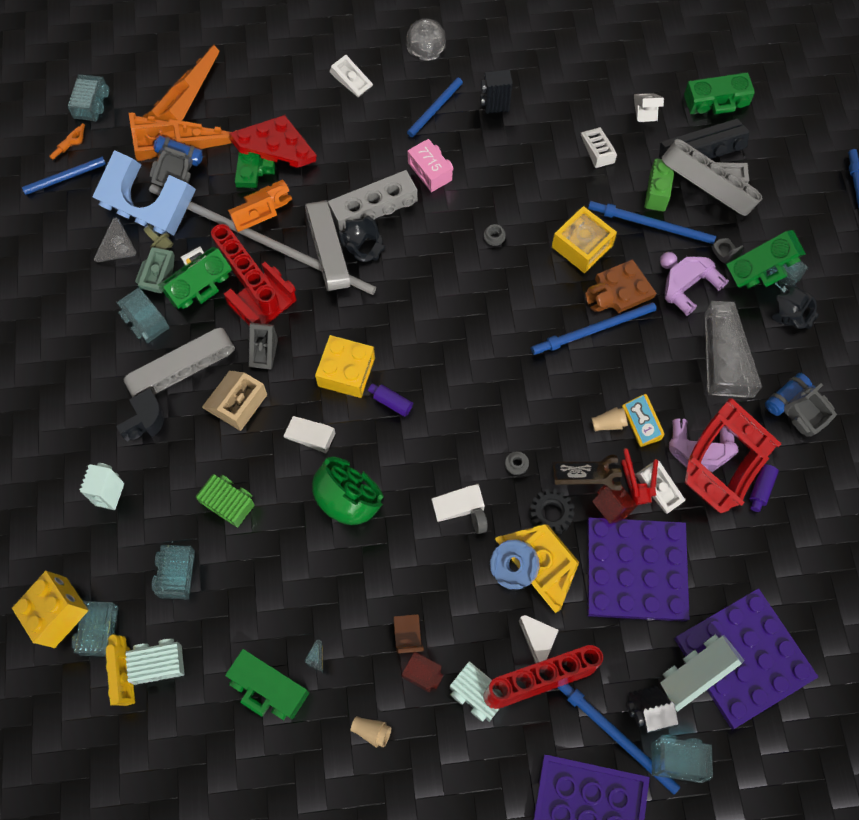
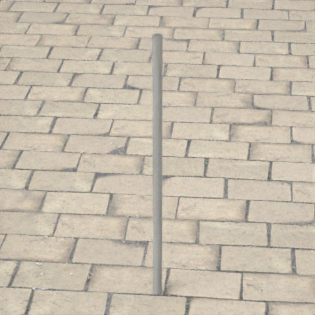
[149,184,376,295]

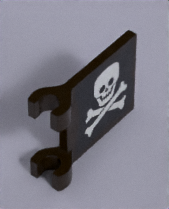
[553,455,622,490]

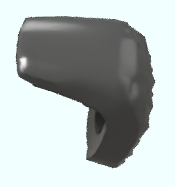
[711,238,744,264]

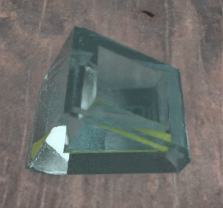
[305,639,324,674]

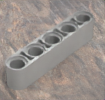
[662,139,762,216]
[305,200,350,291]
[124,328,235,398]

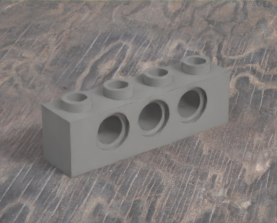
[328,170,418,232]

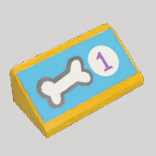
[622,394,665,447]

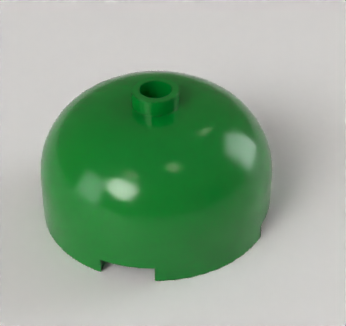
[312,457,384,525]

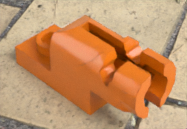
[228,180,292,232]

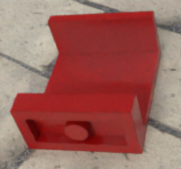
[224,262,297,327]

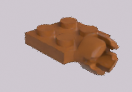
[585,259,657,313]

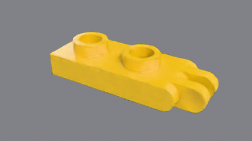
[106,635,135,706]

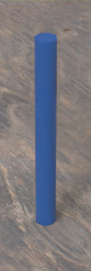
[407,77,463,137]
[22,157,106,195]

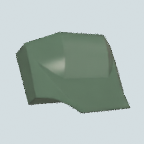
[135,247,175,293]

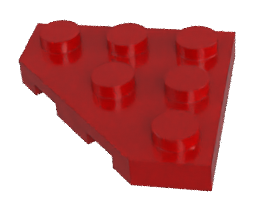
[230,115,317,168]

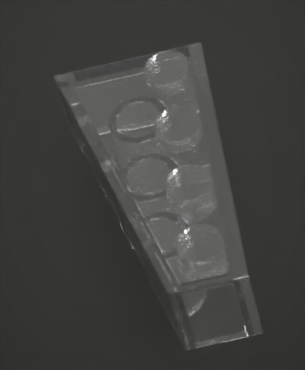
[705,301,762,398]

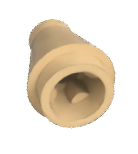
[591,407,628,431]
[351,716,391,747]

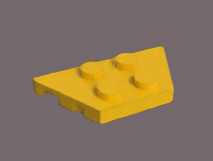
[495,524,579,613]

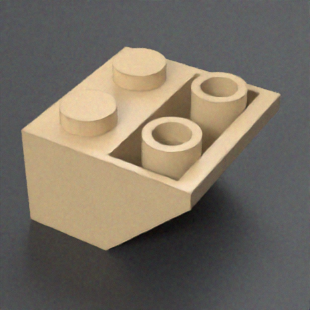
[202,371,267,431]

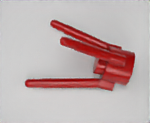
[621,448,658,505]

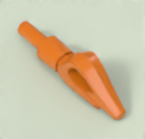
[49,123,85,160]

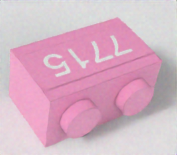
[408,139,453,192]

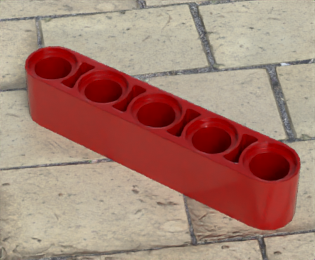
[211,224,279,314]
[483,645,603,709]

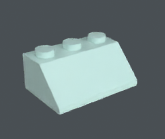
[660,634,745,712]

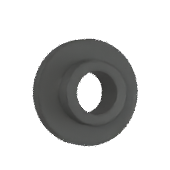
[484,224,506,246]
[505,452,529,475]

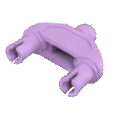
[660,252,729,316]
[669,419,738,472]

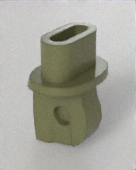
[143,225,173,250]

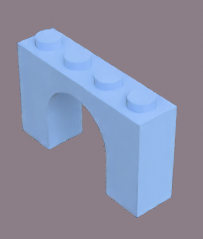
[93,150,196,236]

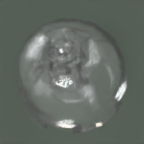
[407,18,446,60]

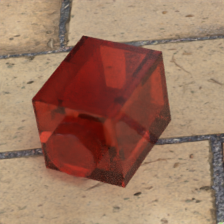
[592,485,638,524]
[402,652,444,693]

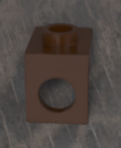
[393,614,424,653]

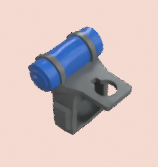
[149,135,203,187]
[765,373,837,437]

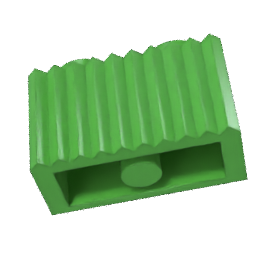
[644,159,674,211]
[196,474,255,528]

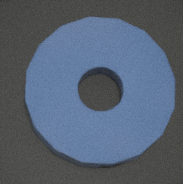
[490,540,540,589]

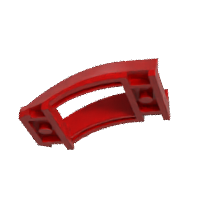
[685,398,782,513]

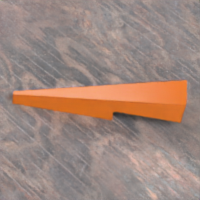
[142,45,220,121]
[129,113,237,161]

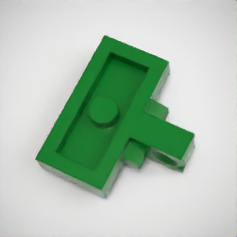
[235,152,275,188]

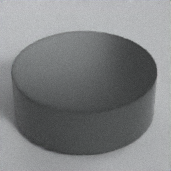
[471,509,487,534]

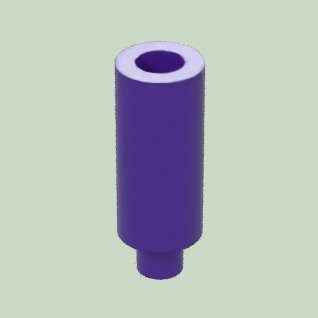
[368,383,413,417]
[749,464,779,512]

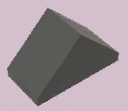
[249,323,278,369]

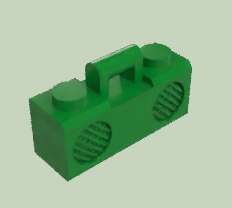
[684,72,755,115]
[726,230,806,289]
[158,247,232,309]
[225,649,309,720]

